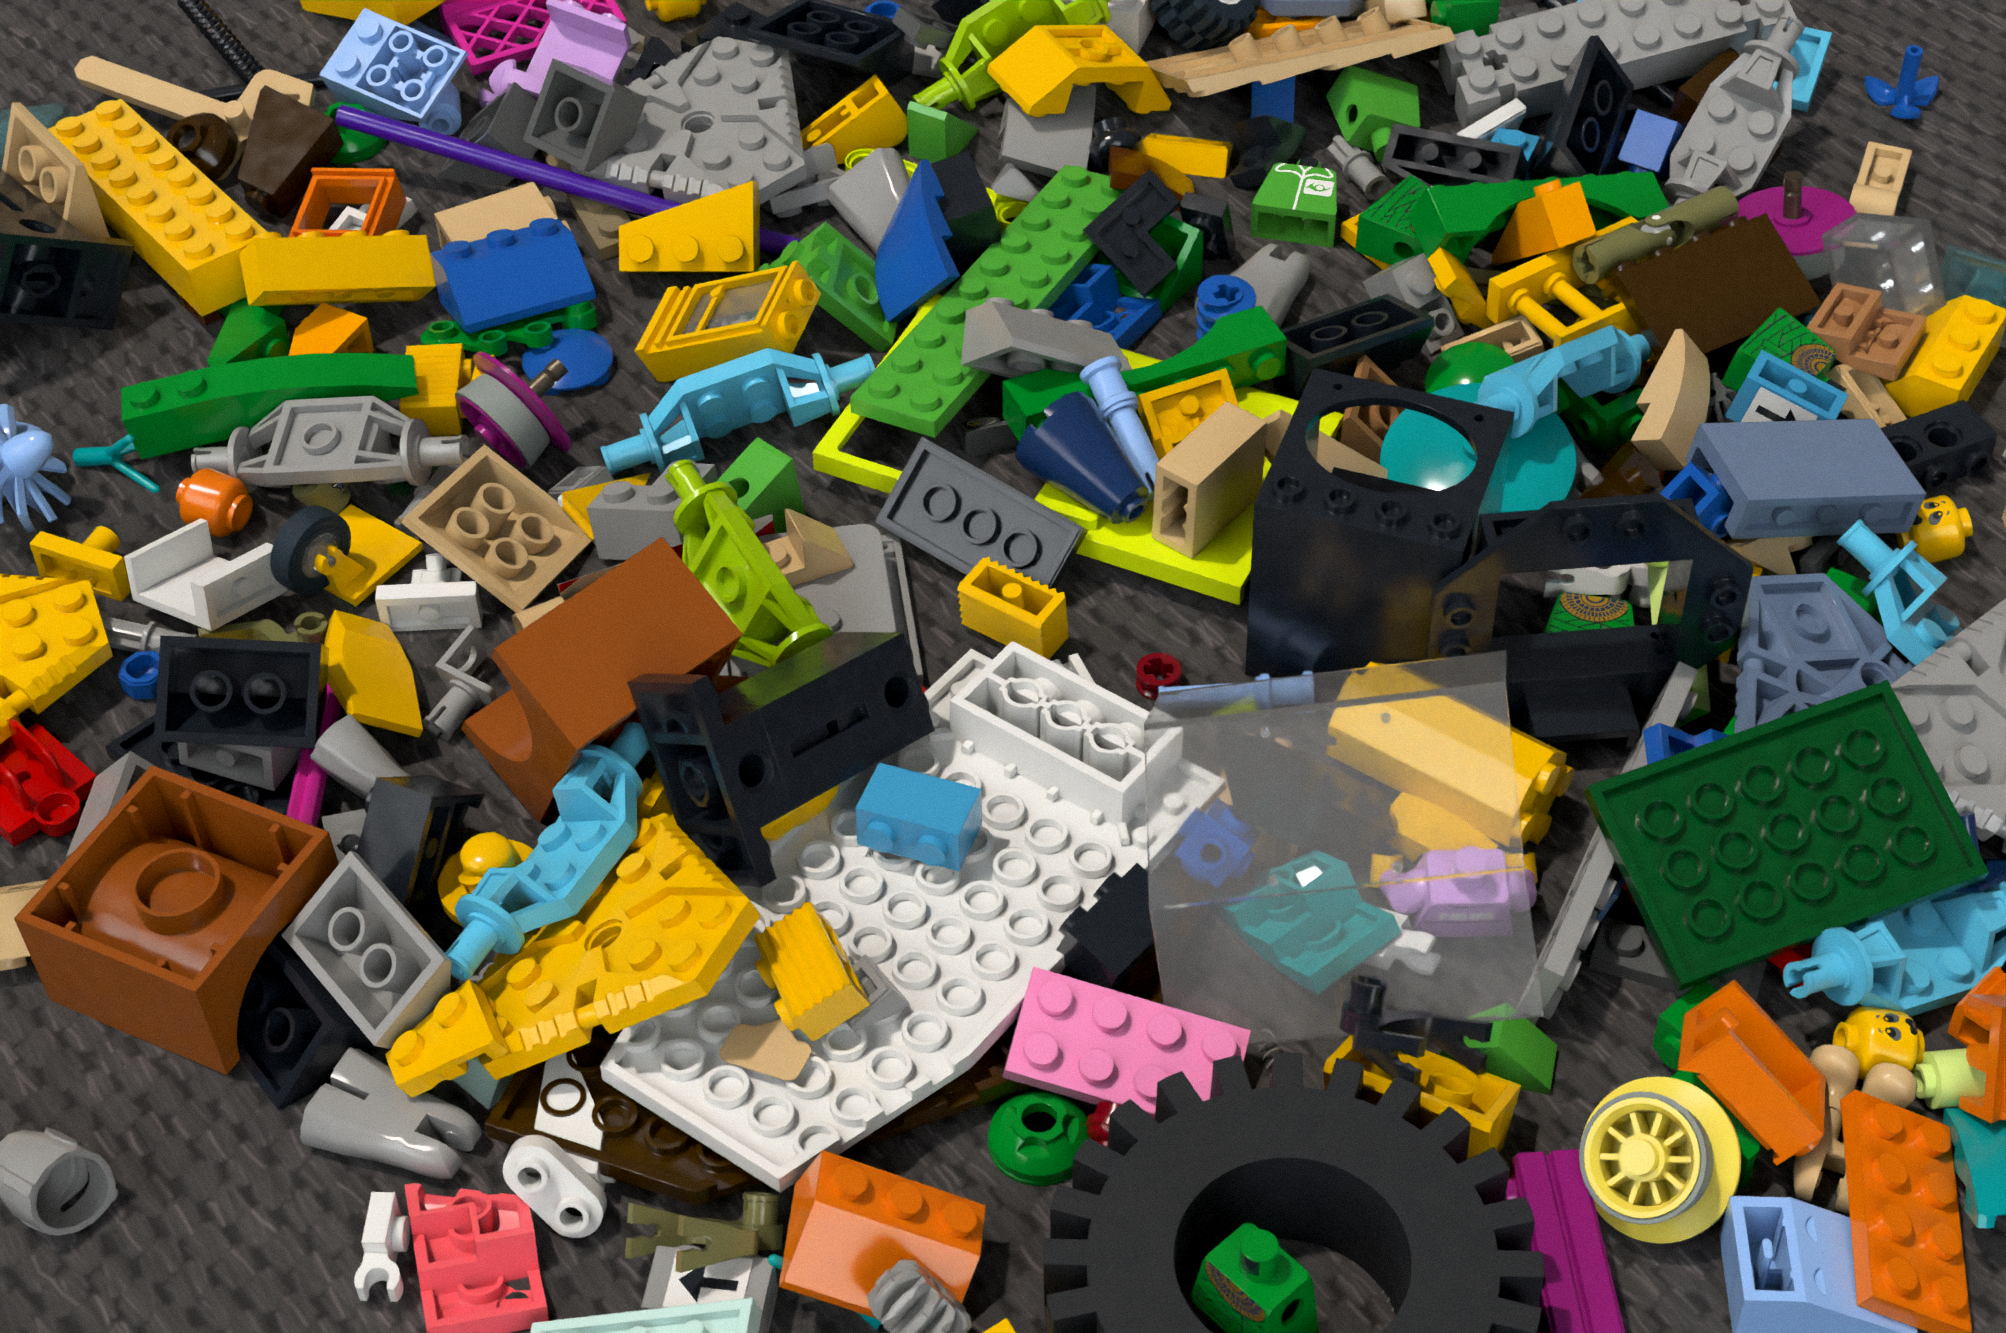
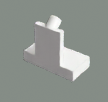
[375,553,483,632]

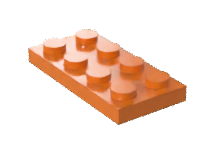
[1840,1089,1972,1333]

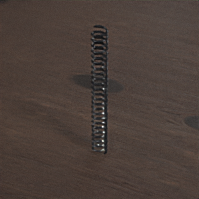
[177,0,264,86]

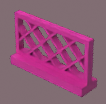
[438,0,628,75]

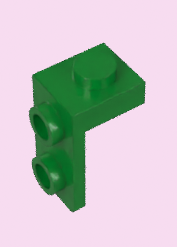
[1555,378,1644,452]

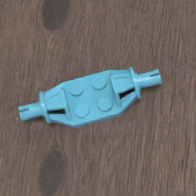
[1473,325,1651,438]
[600,348,876,475]
[1836,519,1963,666]
[444,722,651,981]
[1783,881,2006,1017]

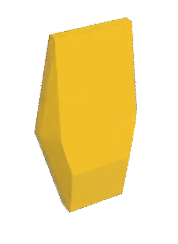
[324,610,423,738]

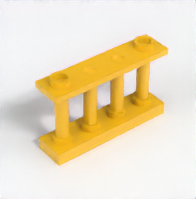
[1485,216,1641,348]

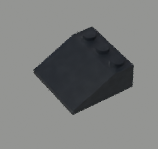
[746,0,915,86]

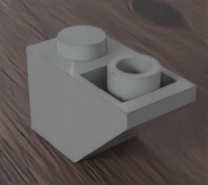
[1362,253,1464,355]

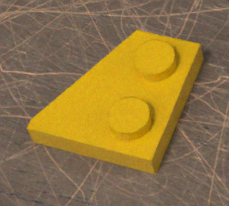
[385,979,509,1098]

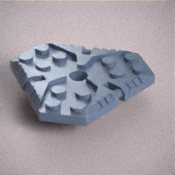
[1734,573,1915,734]

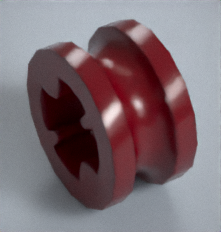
[1136,653,1181,701]

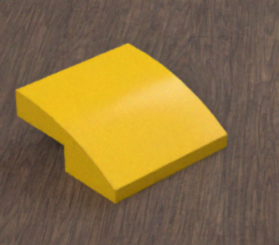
[1137,368,1248,461]

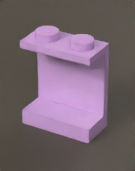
[507,0,632,100]

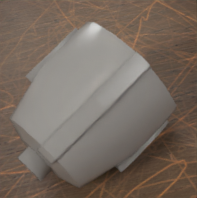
[0,1127,118,1236]

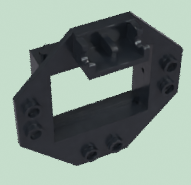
[1424,493,1754,747]

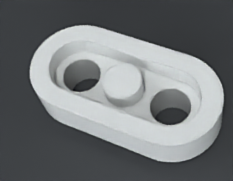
[503,1135,607,1238]

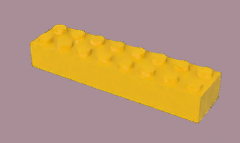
[48,99,267,317]

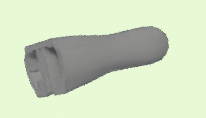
[828,147,911,255]
[1194,243,1310,329]
[310,714,411,800]
[300,1047,482,1179]

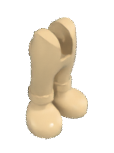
[1793,1044,1918,1214]

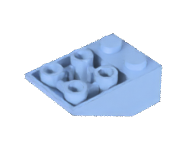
[319,8,468,122]
[1719,1196,1918,1333]

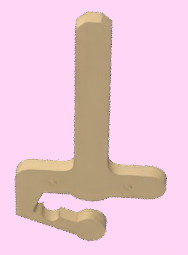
[74,56,316,181]

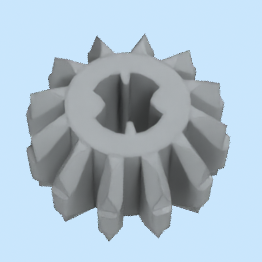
[867,1259,972,1333]

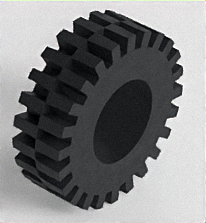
[1043,1052,1544,1333]

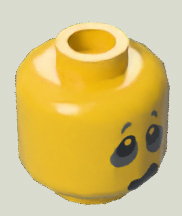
[1896,495,1973,564]
[1833,1006,1925,1080]

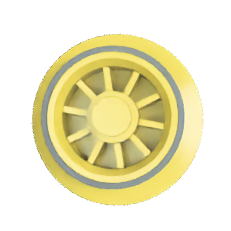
[1579,1076,1741,1244]

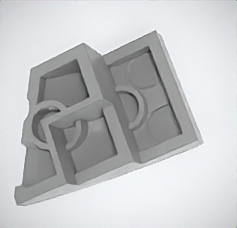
[998,86,1096,178]

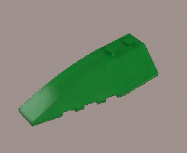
[121,353,419,460]

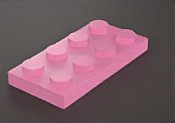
[1002,967,1251,1120]

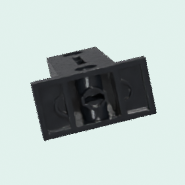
[0,168,134,330]
[627,632,935,888]

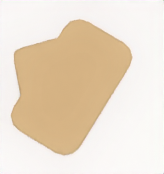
[719,1019,812,1081]

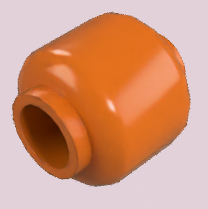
[176,468,253,538]

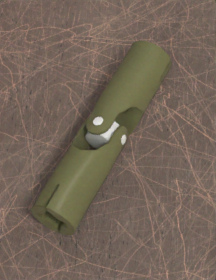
[1572,186,1739,284]

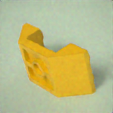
[987,24,1171,117]

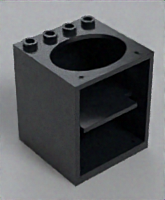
[1245,368,1515,699]

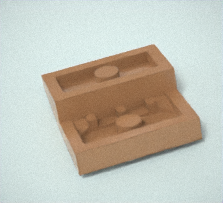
[1806,282,1927,381]

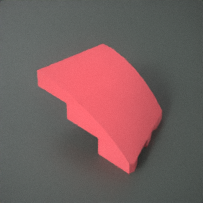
[404,1183,549,1333]

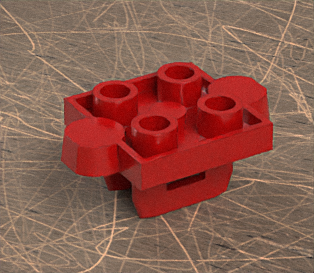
[0,719,97,847]

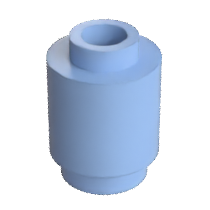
[419,82,462,135]

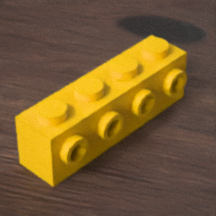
[239,230,436,306]

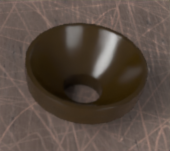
[166,112,238,182]

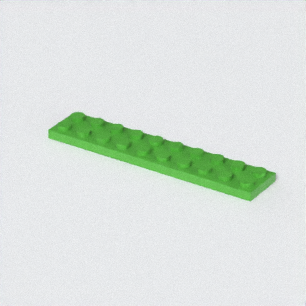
[850,165,1126,438]

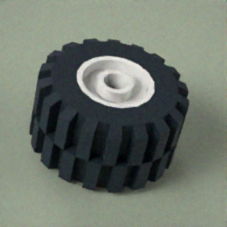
[1150,0,1260,52]

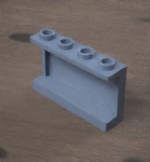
[1685,419,1926,539]

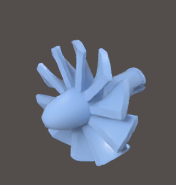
[0,404,71,533]

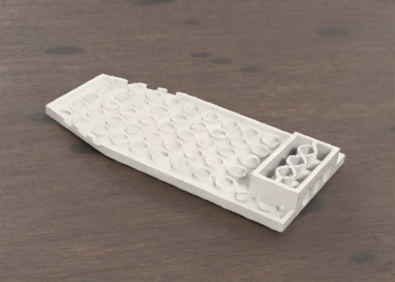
[600,641,1227,1193]

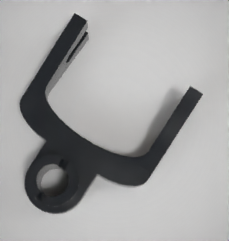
[1339,975,1493,1087]

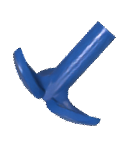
[1864,45,1939,119]

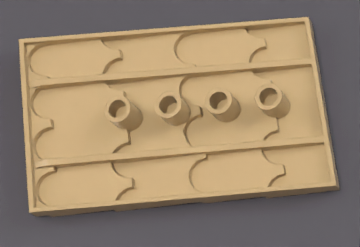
[1145,7,1456,97]

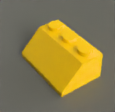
[1878,295,2006,417]
[1323,1035,1521,1160]

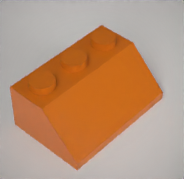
[779,1150,986,1319]

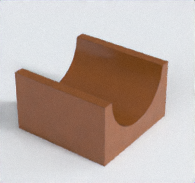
[461,537,743,823]
[14,765,339,1075]

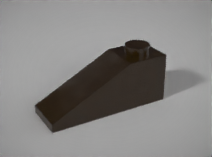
[1577,440,1665,499]

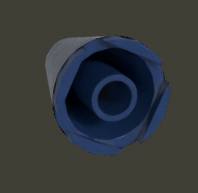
[1015,391,1148,524]

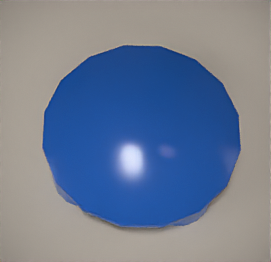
[522,328,613,396]

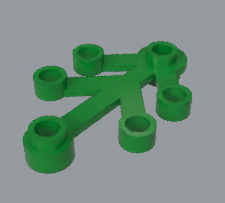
[420,300,598,357]

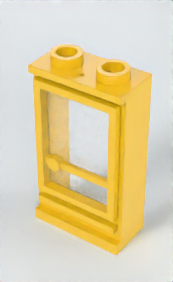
[635,260,821,382]

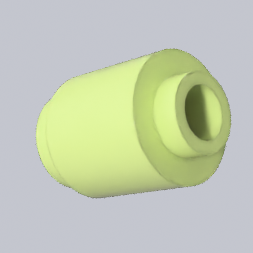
[1911,1048,1986,1109]

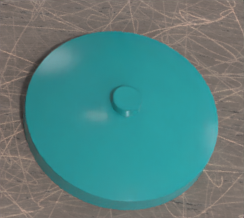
[1380,383,1576,512]

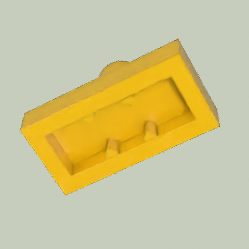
[29,526,131,602]

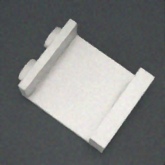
[124,518,287,631]

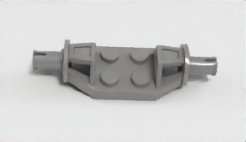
[1662,14,1805,205]
[191,396,471,493]

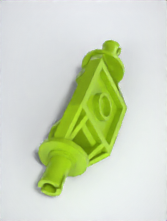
[911,0,1112,111]
[665,459,835,668]

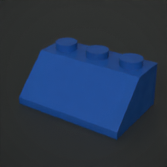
[430,218,596,334]

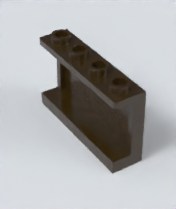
[1601,213,1822,378]

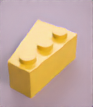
[619,181,760,272]

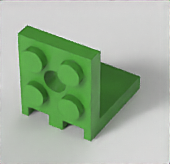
[744,221,897,352]

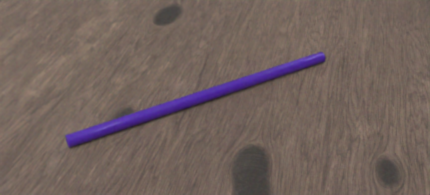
[336,104,802,256]

